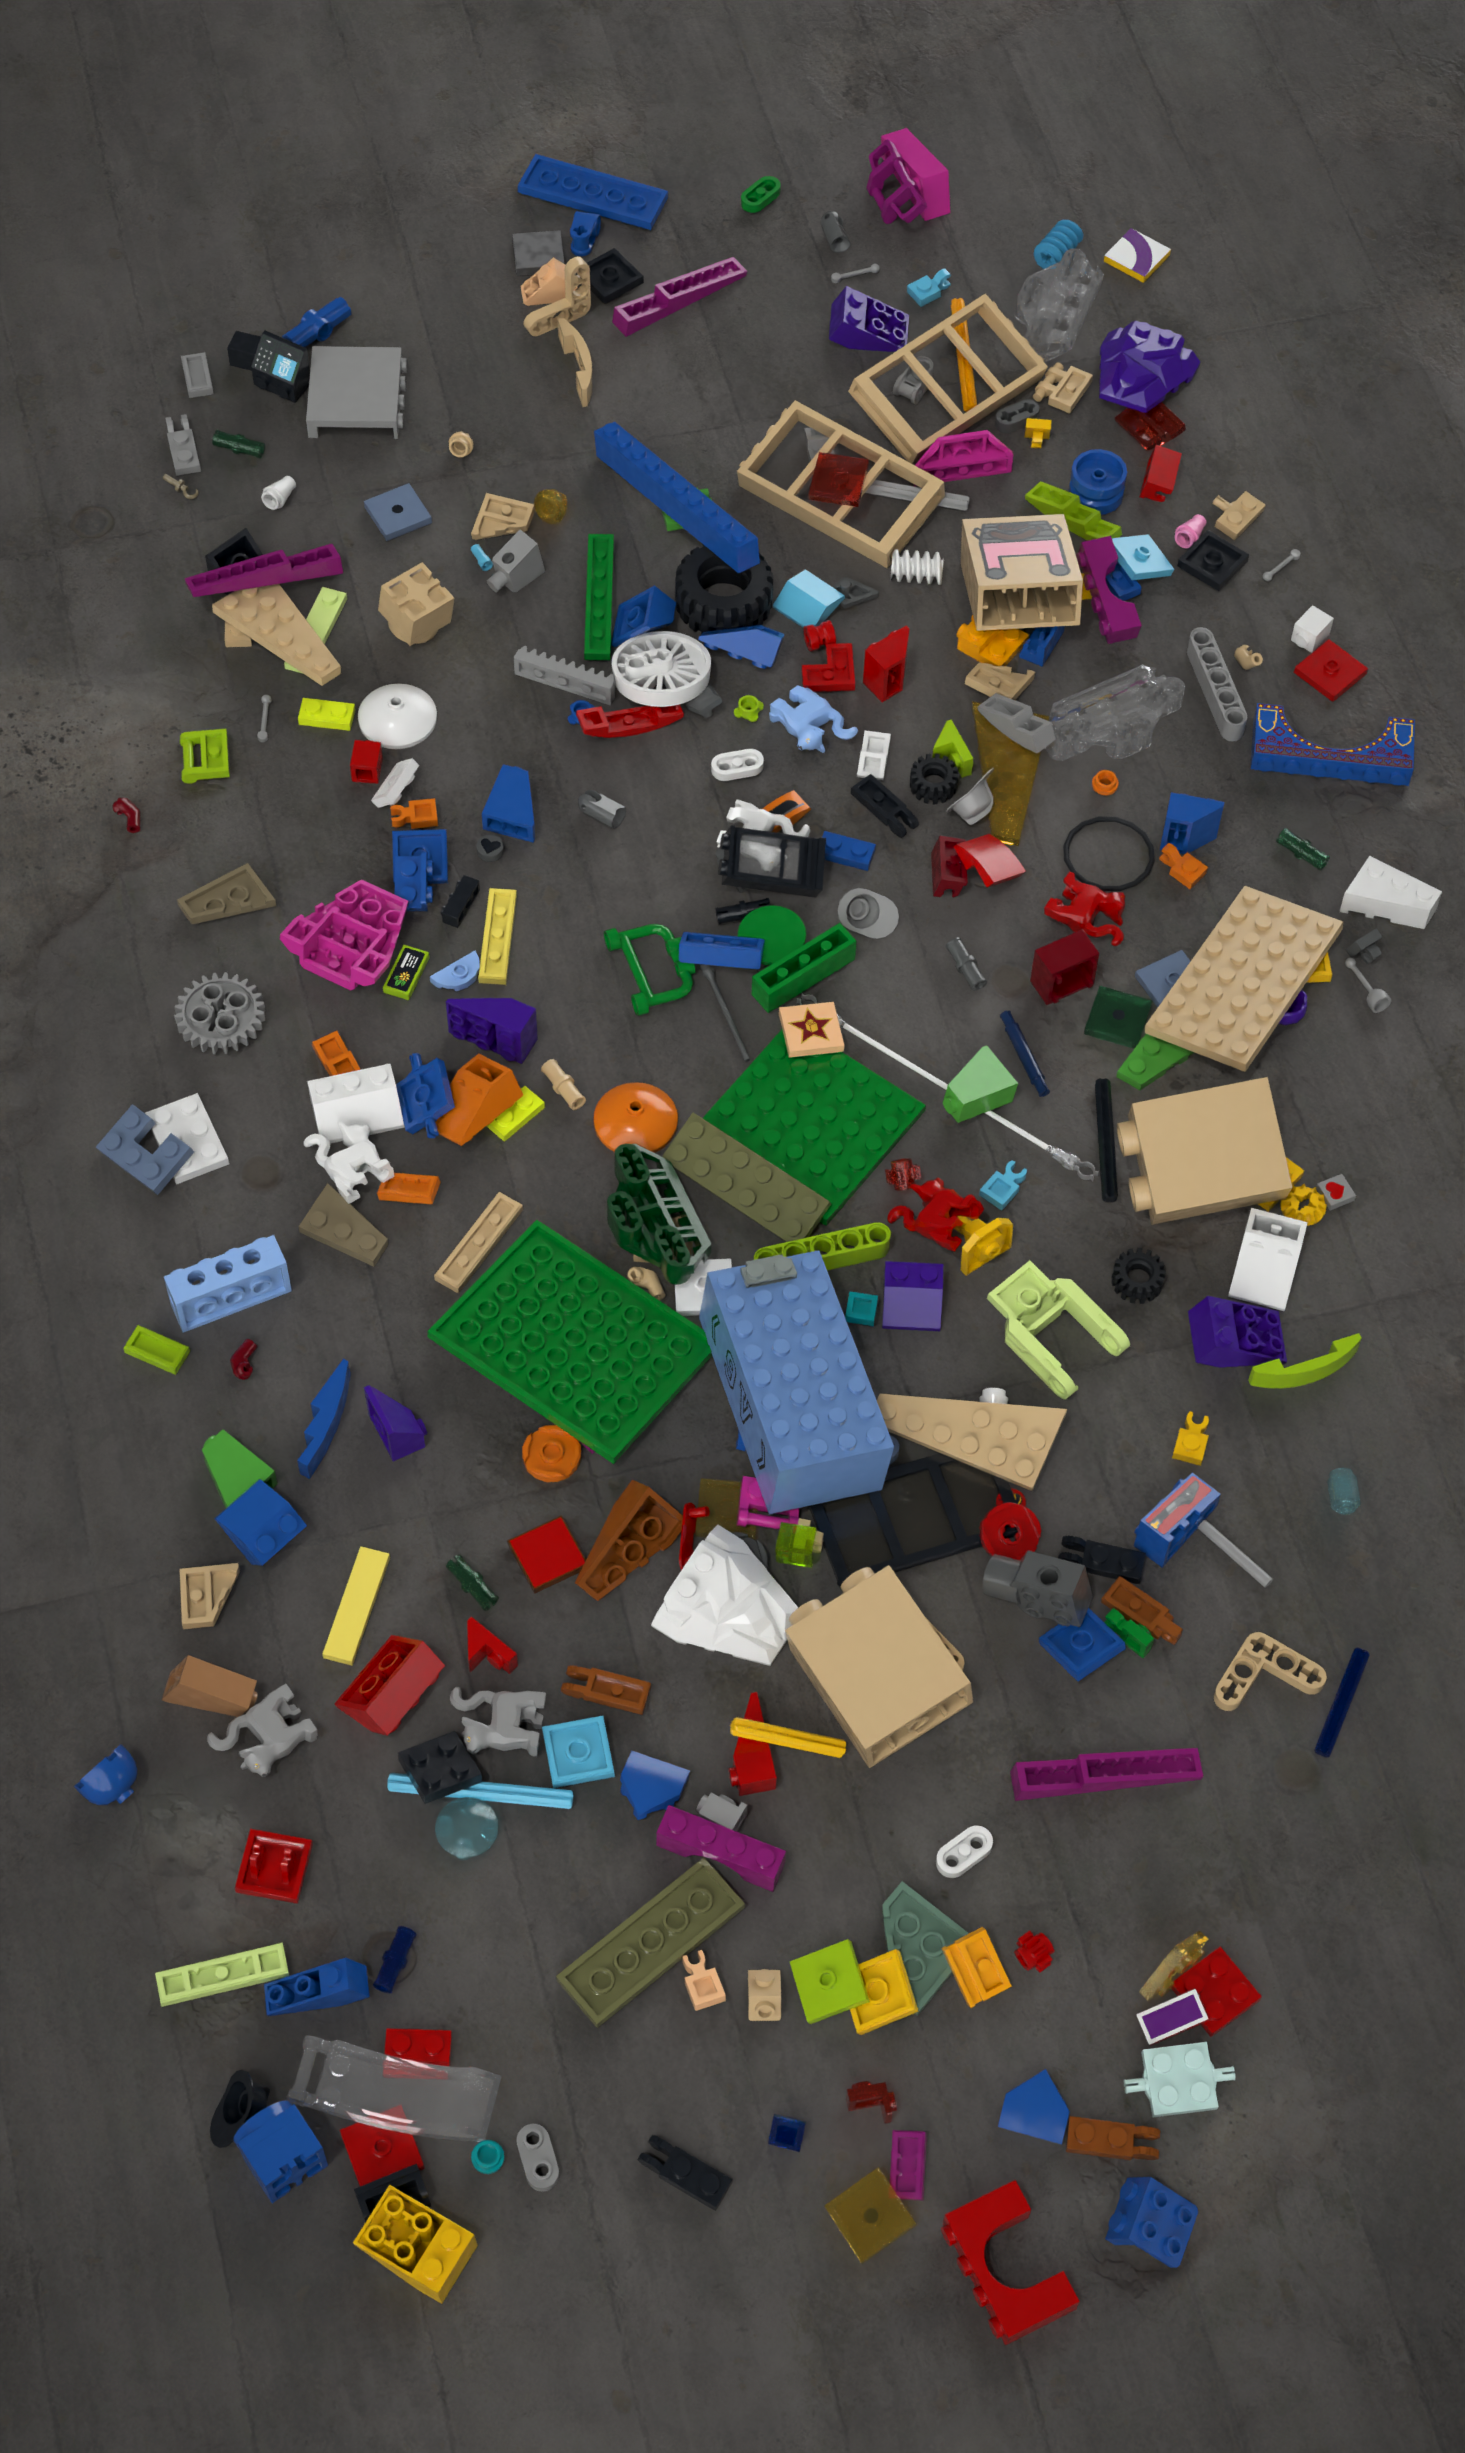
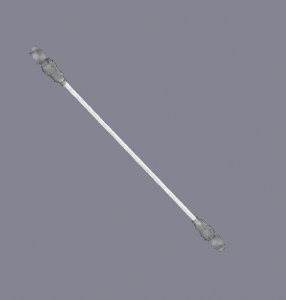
[797,993,1099,1182]

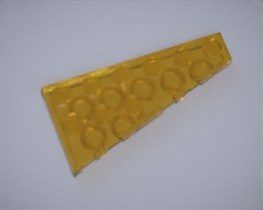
[972,701,1049,846]

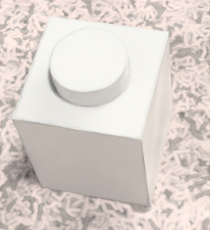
[1291,605,1334,653]

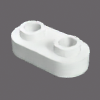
[711,749,764,781]
[936,1826,993,1878]

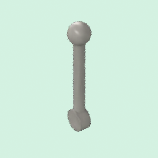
[831,264,880,283]
[1263,549,1301,582]
[257,694,272,742]

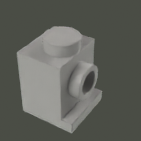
[696,1793,747,1832]

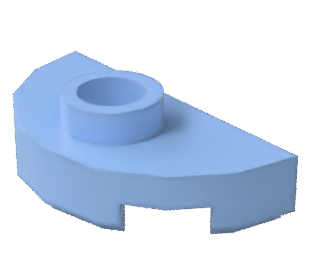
[430,951,480,991]

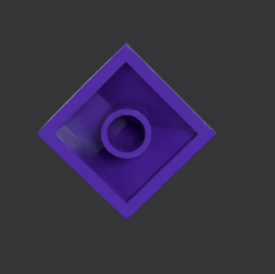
[364,1385,427,1462]

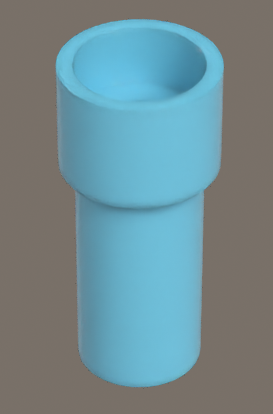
[471,544,493,571]

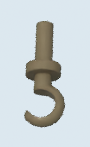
[163,474,199,499]

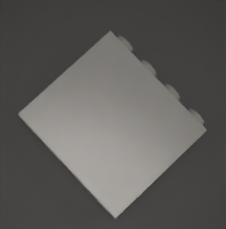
[306,346,407,439]

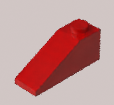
[728,1692,777,1796]

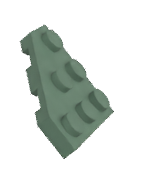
[882,1881,969,2016]

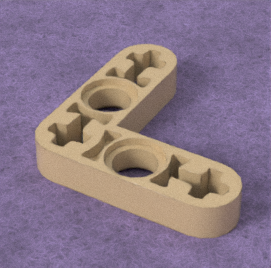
[524,256,591,336]
[1214,1632,1327,1711]

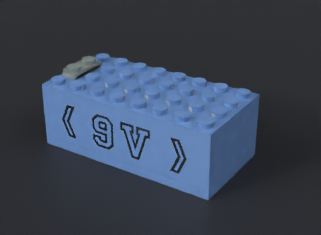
[699,1250,894,1514]

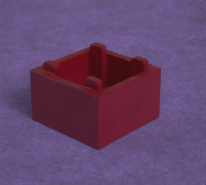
[1030,929,1100,1005]

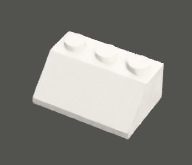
[307,1064,404,1144]

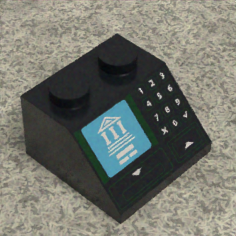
[251,330,310,403]

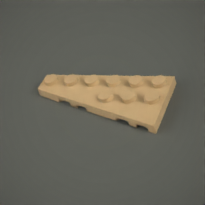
[212,584,341,686]

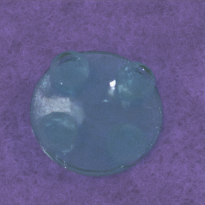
[435,1797,498,1860]

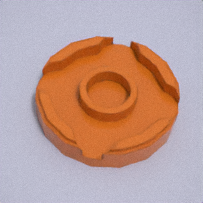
[522,1425,581,1482]

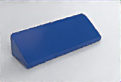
[679,932,765,969]

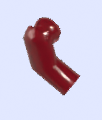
[230,1339,258,1380]

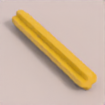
[730,1717,846,1758]

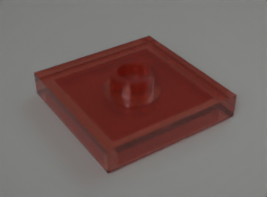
[808,452,869,507]

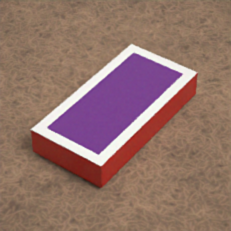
[1136,1989,1210,2046]

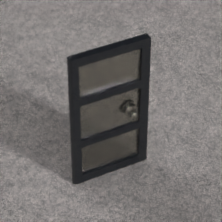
[809,1453,1018,1589]

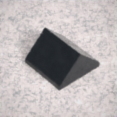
[205,528,263,595]

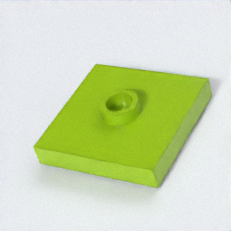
[790,1939,870,2024]

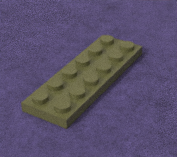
[662,1112,831,1242]
[556,1857,745,2028]

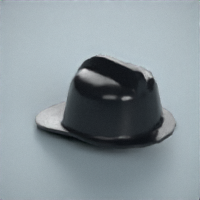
[210,2070,270,2148]

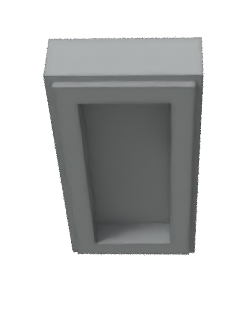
[181,352,214,398]

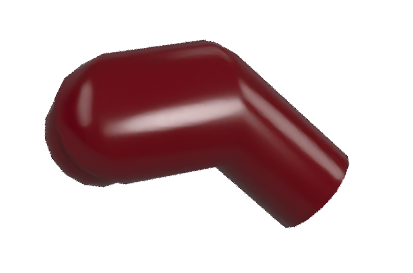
[112,797,141,833]

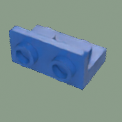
[394,852,433,911]

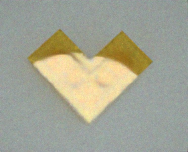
[1139,1931,1209,2001]

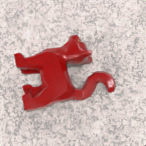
[1044,871,1125,946]
[887,1178,984,1252]

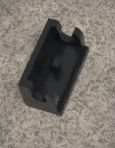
[354,2164,431,2223]

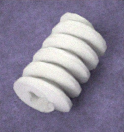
[890,549,944,585]

